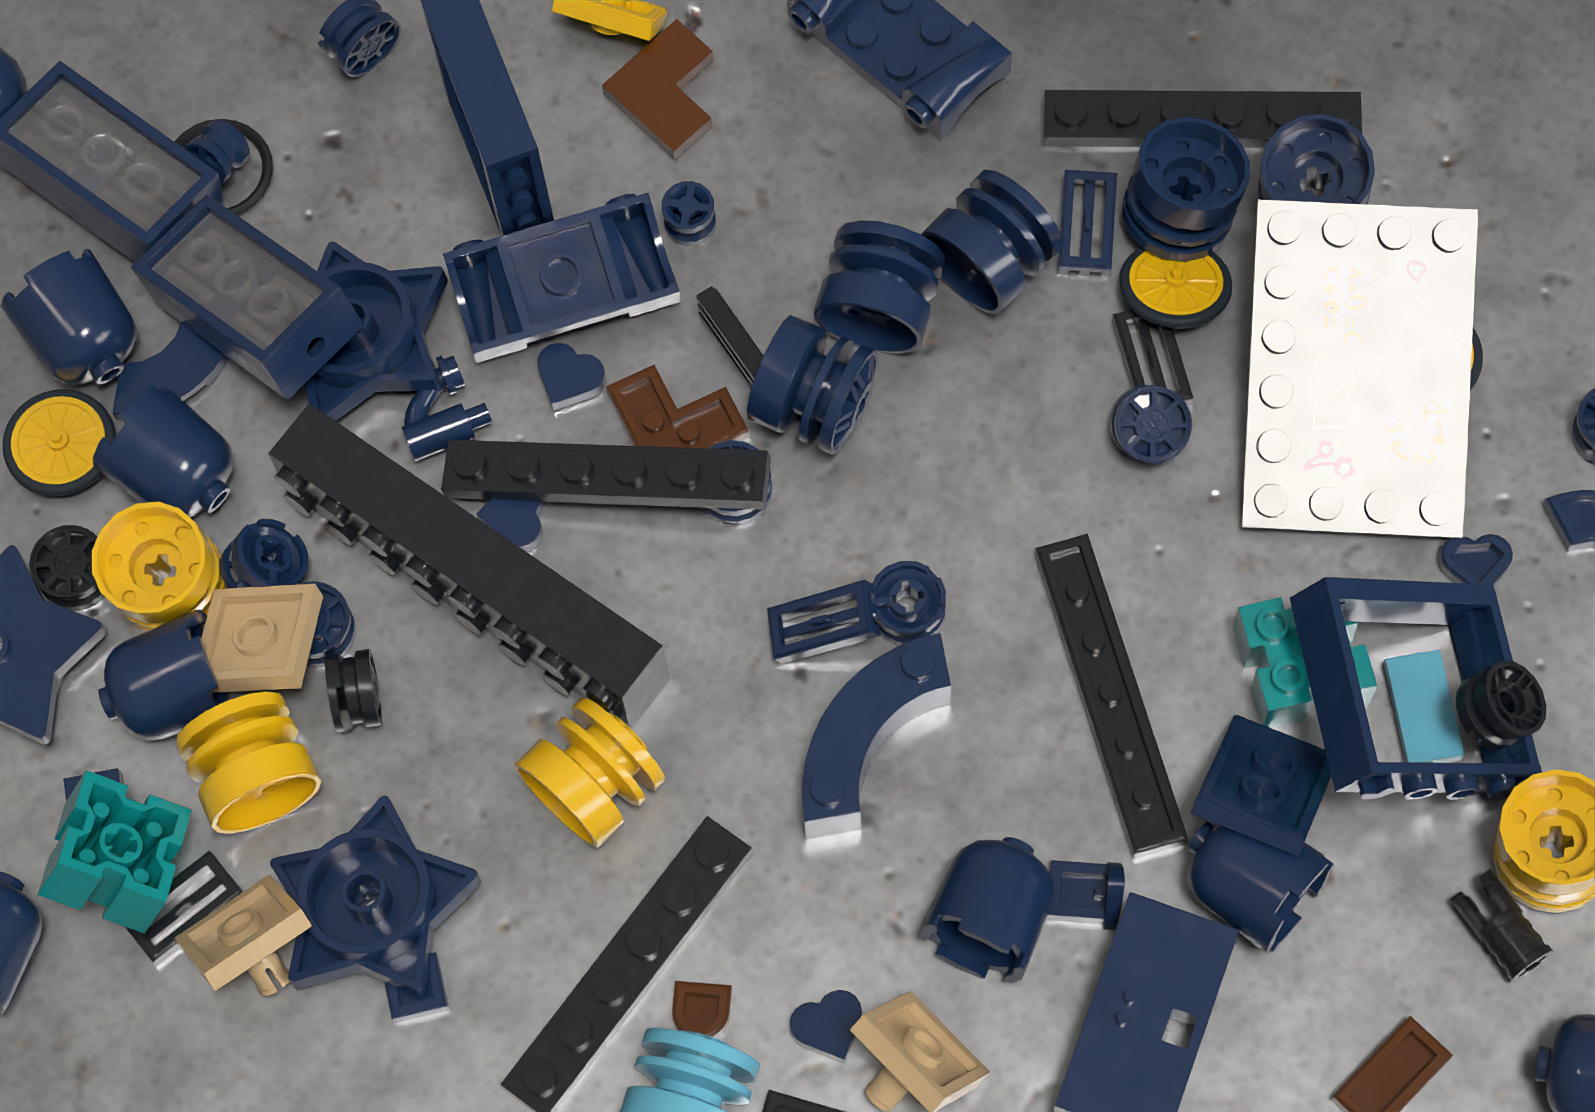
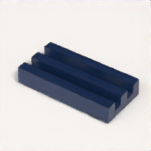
[1058,170,1118,277]
[767,579,881,664]

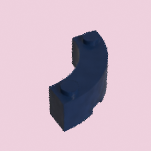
[802,633,951,840]

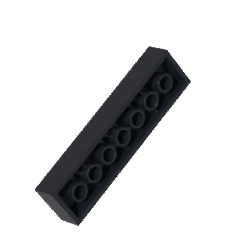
[268,403,670,729]

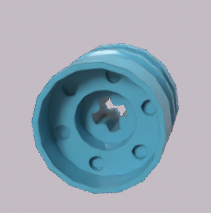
[620,1028,760,1112]

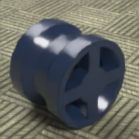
[184,120,250,185]
[662,181,716,247]

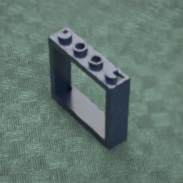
[420,0,554,236]
[1289,577,1542,800]

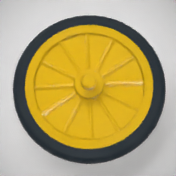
[1119,247,1232,328]
[2,389,116,496]

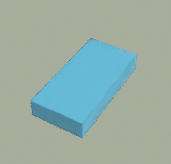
[1383,650,1464,763]

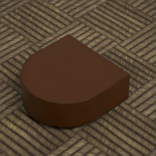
[672,981,733,1039]

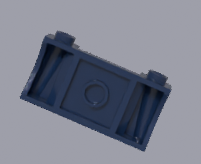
[787,0,1012,141]
[443,193,680,363]

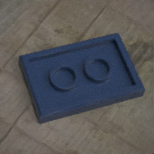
[1191,715,1331,857]

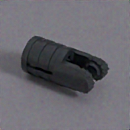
[1450,869,1554,982]

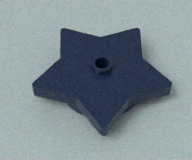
[305,241,448,421]
[0,545,106,745]
[270,796,481,997]

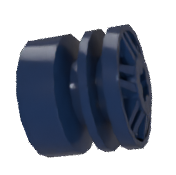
[1258,114,1375,205]
[1122,117,1250,262]
[921,169,1063,315]
[814,220,945,354]
[747,315,878,454]

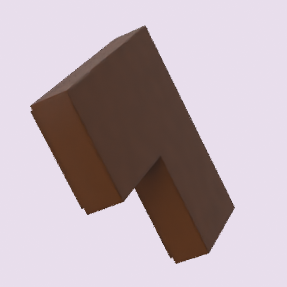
[602,19,714,159]
[606,364,750,448]

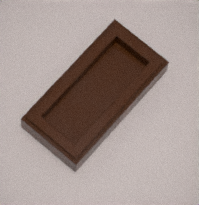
[1331,1016,1453,1112]

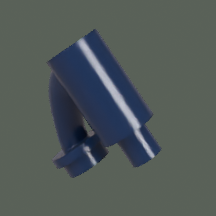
[401,355,492,462]

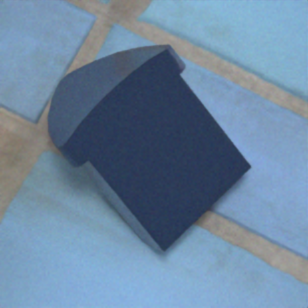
[1047,860,1125,930]

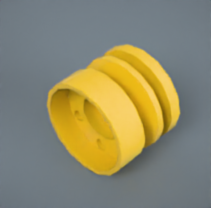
[92,502,227,632]
[175,691,322,834]
[514,697,665,848]
[1493,769,1595,913]

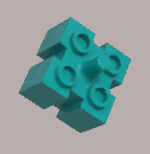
[1233,597,1377,728]
[37,770,192,934]

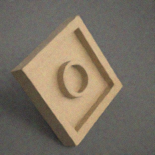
[201,584,323,693]
[175,874,312,996]
[850,991,990,1112]

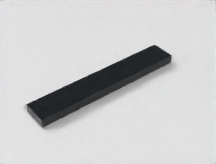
[1035,533,1188,859]

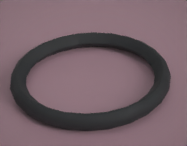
[164,119,273,215]

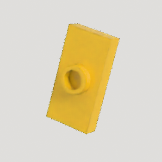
[552,0,668,41]

